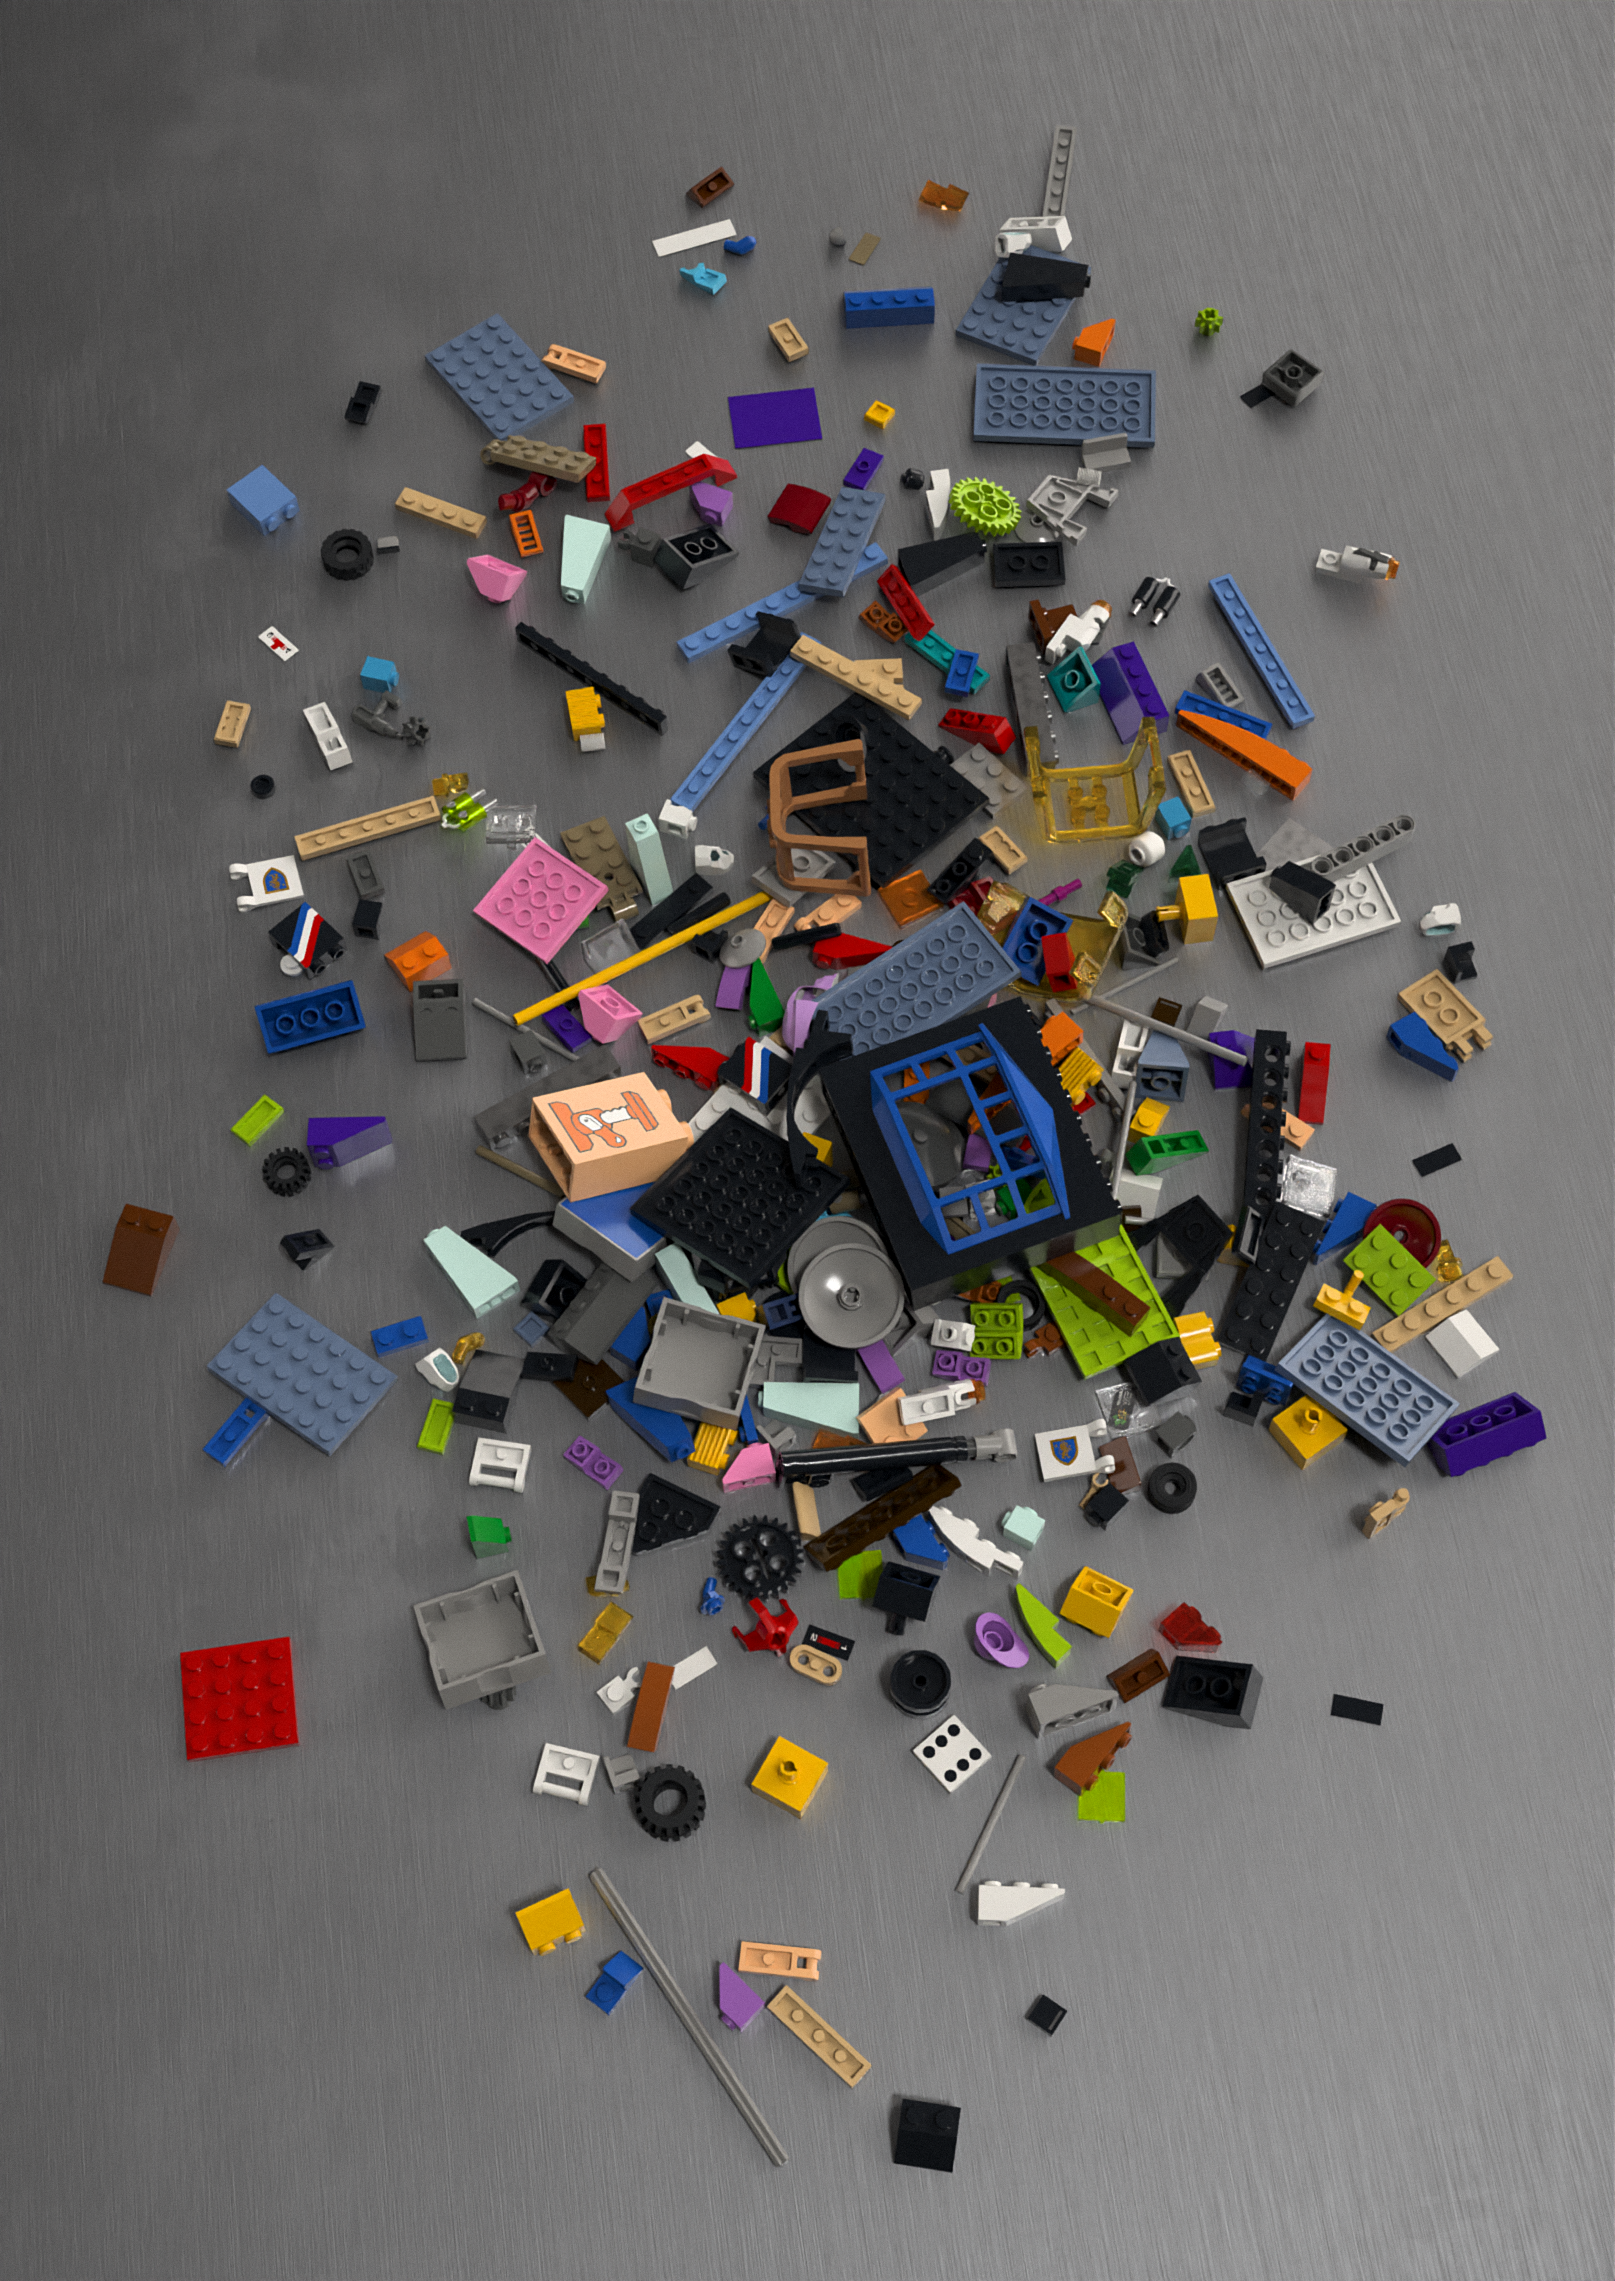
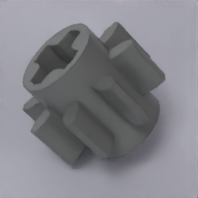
[401,716,432,746]
[482,1686,516,1710]

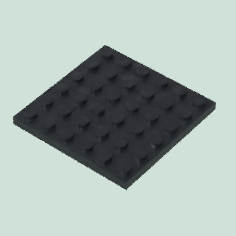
[630,1107,850,1289]

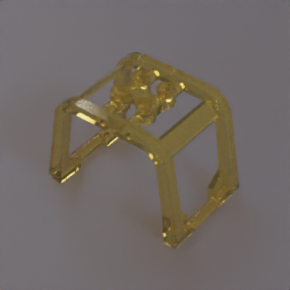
[1024,717,1167,844]

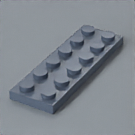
[799,487,886,598]

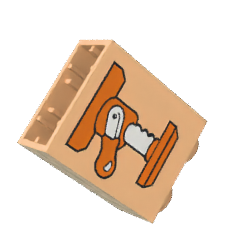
[528,1072,694,1203]

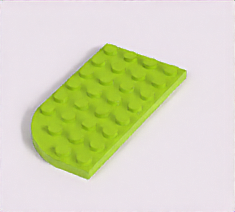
[1024,1178,1180,1380]

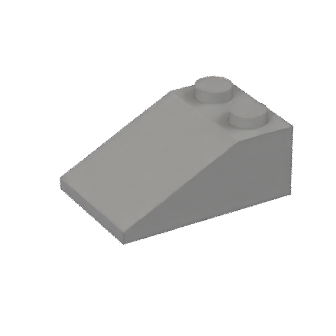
[1025,1684,1119,1739]

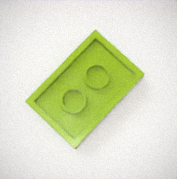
[1342,1224,1436,1316]

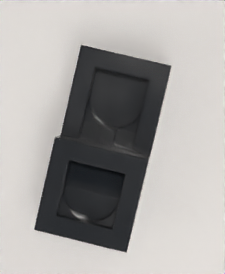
[344,381,382,424]

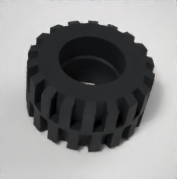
[634,1764,706,1842]

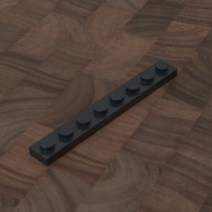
[515,622,668,736]

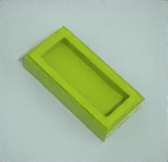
[230,1094,284,1147]
[417,1398,455,1456]

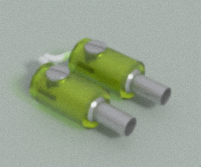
[441,787,498,833]

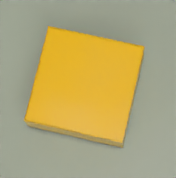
[864,400,895,429]

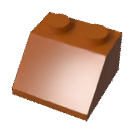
[384,931,452,993]

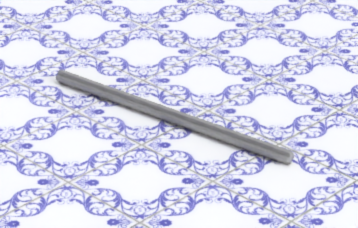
[590,1868,789,2168]

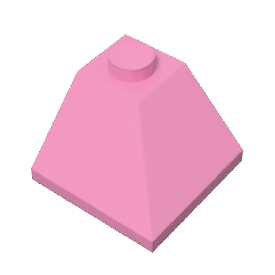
[467,554,527,603]
[578,984,643,1044]

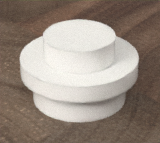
[280,954,304,977]

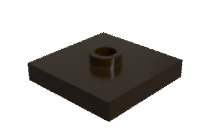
[553,1359,625,1421]

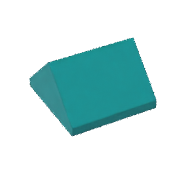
[1047,646,1101,713]

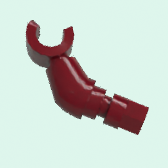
[498,471,557,512]

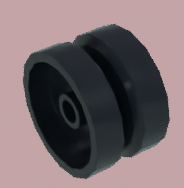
[890,1650,951,1719]

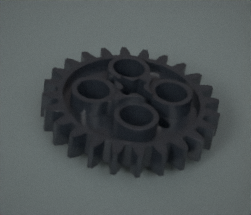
[717,1515,804,1603]

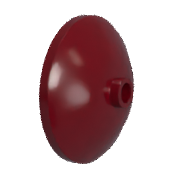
[1362,1198,1441,1268]

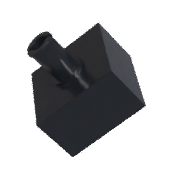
[872,1561,941,1636]

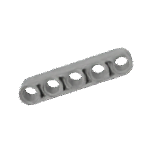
[1310,814,1415,882]

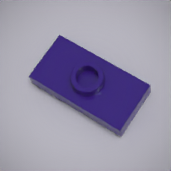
[843,448,884,490]
[541,1005,592,1053]

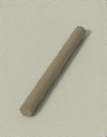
[476,1145,566,1199]

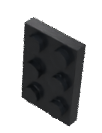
[992,542,1066,587]

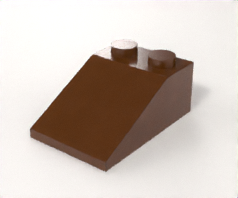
[103,1204,180,1297]

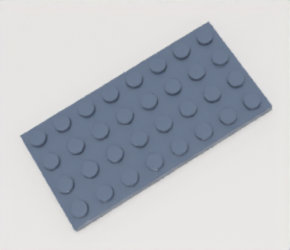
[973,364,1156,448]
[811,901,1022,1062]

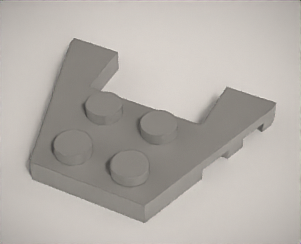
[1026,475,1119,546]

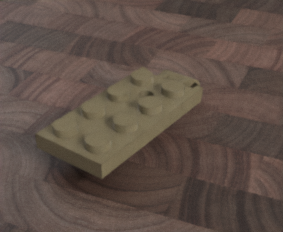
[480,435,596,483]
[560,816,643,924]

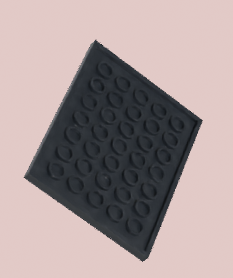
[753,692,990,889]

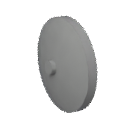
[788,1216,892,1294]
[799,1243,905,1349]

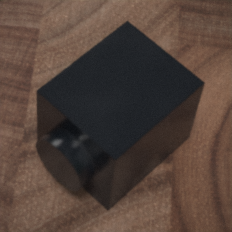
[1086,1483,1129,1531]

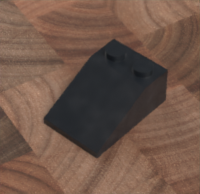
[653,523,739,589]
[452,1349,525,1434]
[1163,1656,1263,1729]

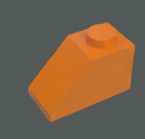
[1072,318,1116,367]

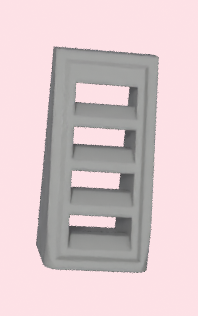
[1196,661,1245,708]

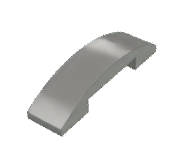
[594,1490,640,1595]

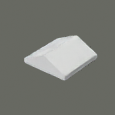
[1425,1309,1499,1379]

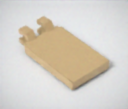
[1397,969,1493,1063]

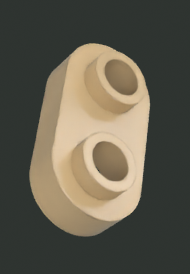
[790,1645,842,1686]

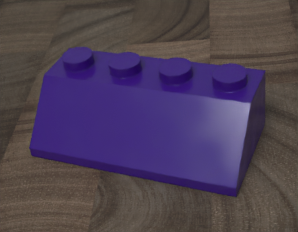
[1092,641,1170,745]
[1427,1392,1547,1477]

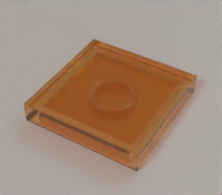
[878,869,944,930]

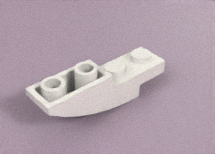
[928,1506,1024,1580]

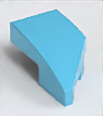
[679,263,727,295]

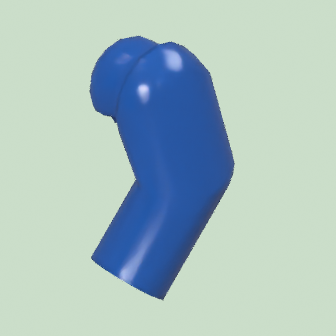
[723,236,757,255]

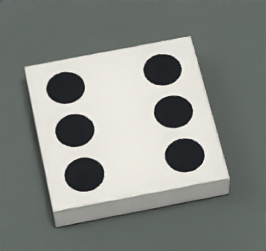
[913,1715,992,1794]

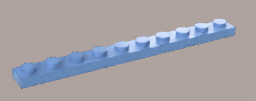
[677,542,888,663]
[670,632,821,813]

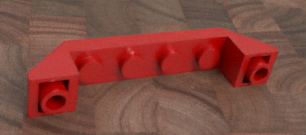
[604,454,738,532]

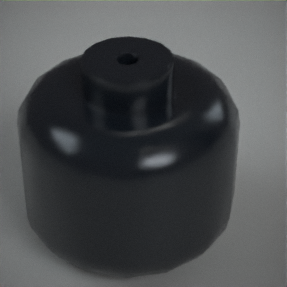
[900,468,925,490]

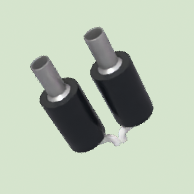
[1129,577,1181,627]

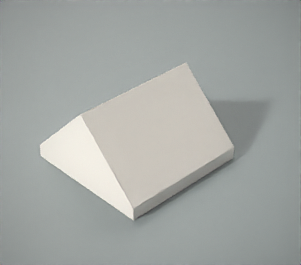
[1109,1168,1163,1218]

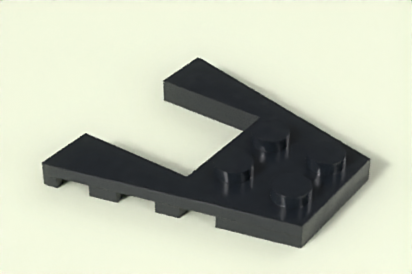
[1127,1195,1234,1321]

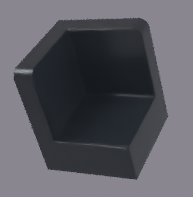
[352,899,383,940]
[691,929,728,964]
[1444,941,1478,984]
[1223,1391,1265,1427]

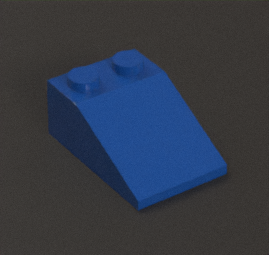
[1001,896,1073,986]

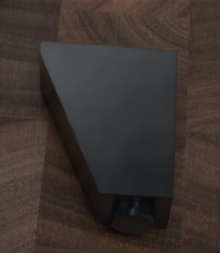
[1269,861,1336,925]

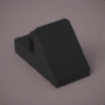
[280,1229,335,1271]

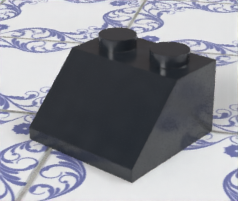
[521,1259,588,1324]
[1123,1337,1202,1407]
[894,2099,961,2173]

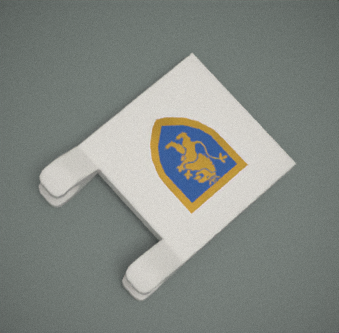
[229,855,304,913]
[1035,1419,1115,1482]

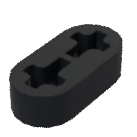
[1141,910,1169,957]

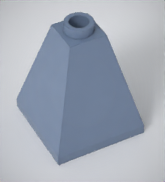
[1134,1031,1189,1102]

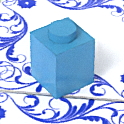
[360,656,399,693]
[1155,797,1192,840]

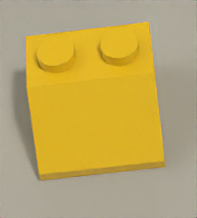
[1059,1566,1134,1638]
[516,1888,586,1956]

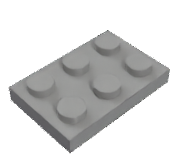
[950,743,1028,820]
[751,848,836,908]

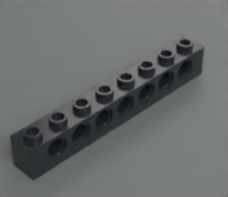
[1243,1029,1291,1231]

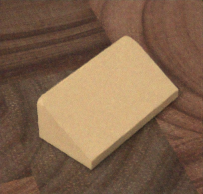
[792,1482,821,1542]

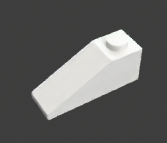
[1000,216,1072,253]

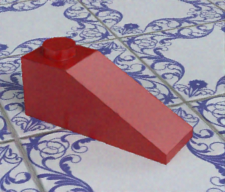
[813,933,893,970]
[1298,1042,1331,1125]

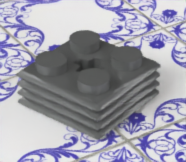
[1261,349,1325,407]

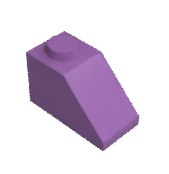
[689,481,733,527]
[719,1962,765,2033]

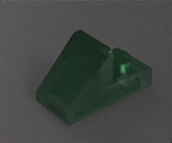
[1168,845,1202,883]
[1106,859,1145,898]

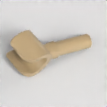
[1078,1473,1108,1510]

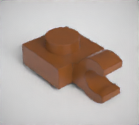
[1023,1321,1067,1359]

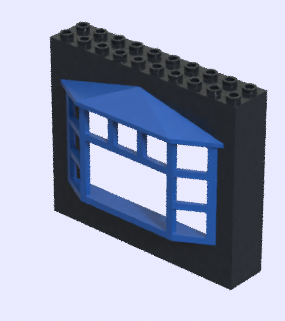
[819,996,1123,1311]

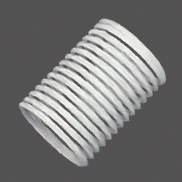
[1076,467,1102,486]
[580,733,605,753]

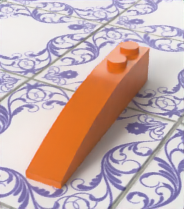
[1176,710,1313,801]
[968,1011,1084,1135]

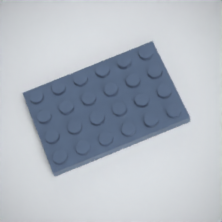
[956,245,1091,366]
[424,313,574,441]
[207,1293,398,1456]
[1275,1314,1460,1467]

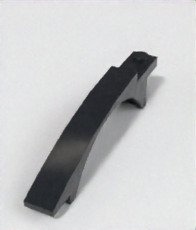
[786,1010,854,1190]
[460,1211,555,1258]

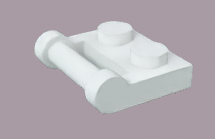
[469,1437,531,1493]
[533,1743,600,1806]

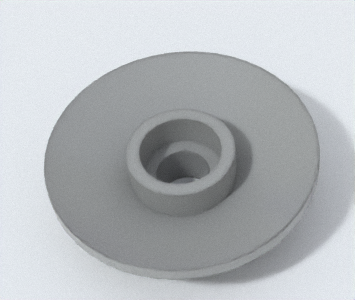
[1014,509,1059,543]
[720,928,766,968]

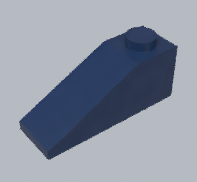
[755,1293,804,1334]

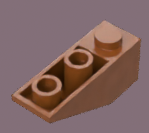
[1054,1721,1132,1797]

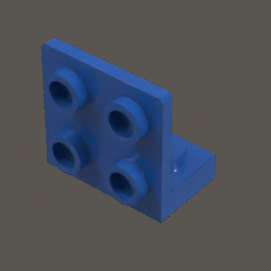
[1236,1355,1294,1406]

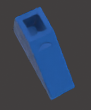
[1386,1012,1459,1082]
[1312,1191,1377,1266]

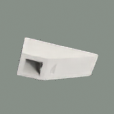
[977,1881,1065,1927]

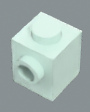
[1001,1505,1045,1551]

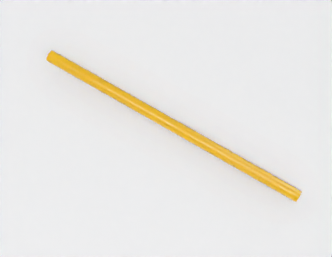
[512,891,774,1026]

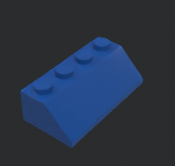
[843,286,935,329]
[254,980,366,1054]

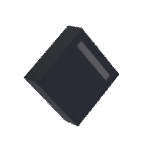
[1027,1994,1067,2037]

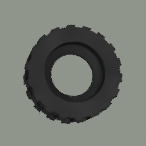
[321,529,374,581]

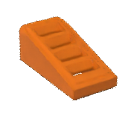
[509,510,544,558]

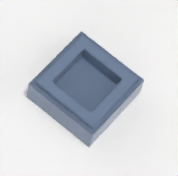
[513,1311,550,1348]

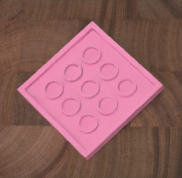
[473,837,609,964]

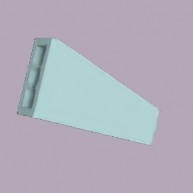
[561,515,611,604]
[625,813,673,906]
[424,1226,520,1319]
[655,1242,720,1315]
[758,1382,859,1443]

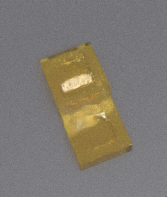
[578,1601,633,1665]

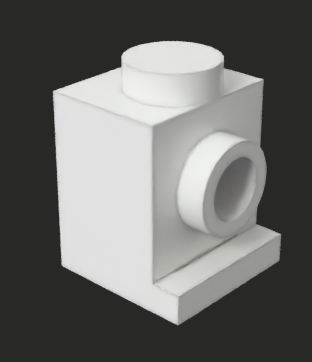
[658,799,697,839]
[965,1179,996,1220]
[931,1319,975,1352]

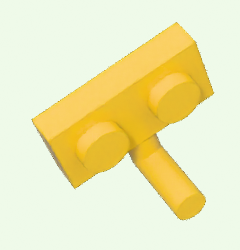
[1313,1270,1371,1330]

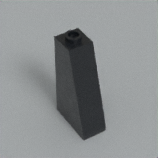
[1001,252,1092,302]
[898,532,987,597]

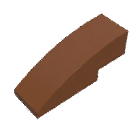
[627,1661,675,1752]

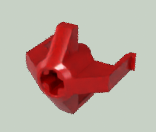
[732,1597,799,1657]

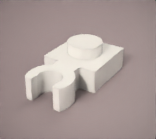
[596,1667,643,1716]

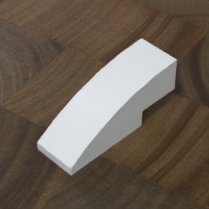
[925,469,950,541]
[303,702,353,771]
[1111,1018,1149,1089]

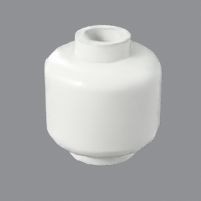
[1129,831,1165,867]

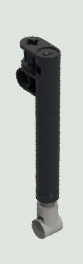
[775,1429,1018,1488]

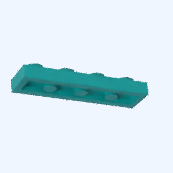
[905,630,990,694]

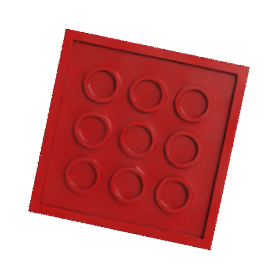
[180,1637,300,1763]

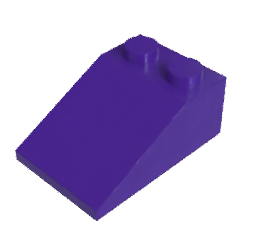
[307,1116,392,1170]

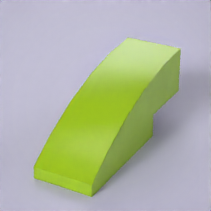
[1014,1583,1072,1669]

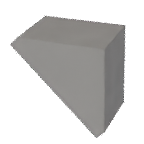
[1187,995,1228,1040]

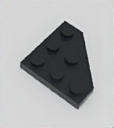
[631,1473,721,1556]

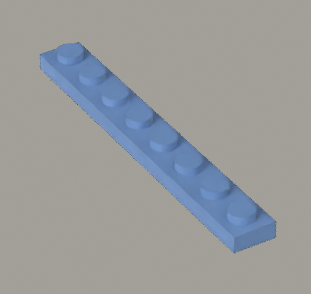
[1208,573,1315,729]

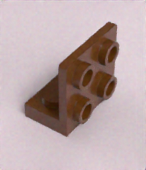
[1028,599,1078,655]

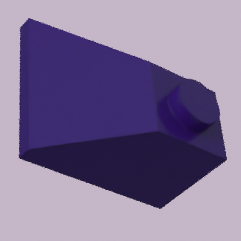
[1207,1030,1265,1091]

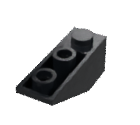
[927,838,995,905]

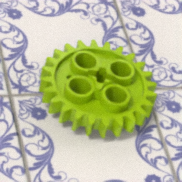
[948,477,1022,537]

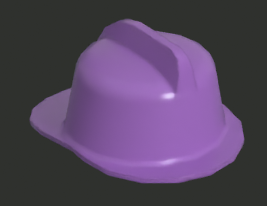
[974,1612,1029,1669]

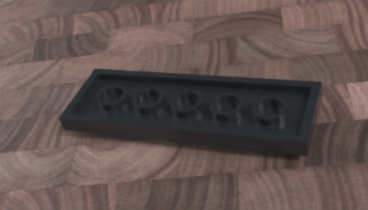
[1216,1201,1325,1362]

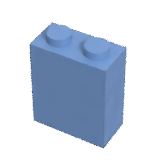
[226,465,300,536]

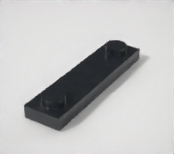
[626,873,713,951]

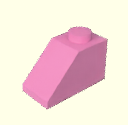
[722,1442,776,1493]

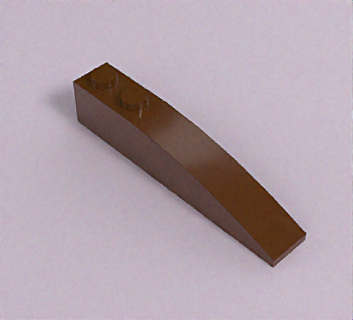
[1037,1252,1151,1338]

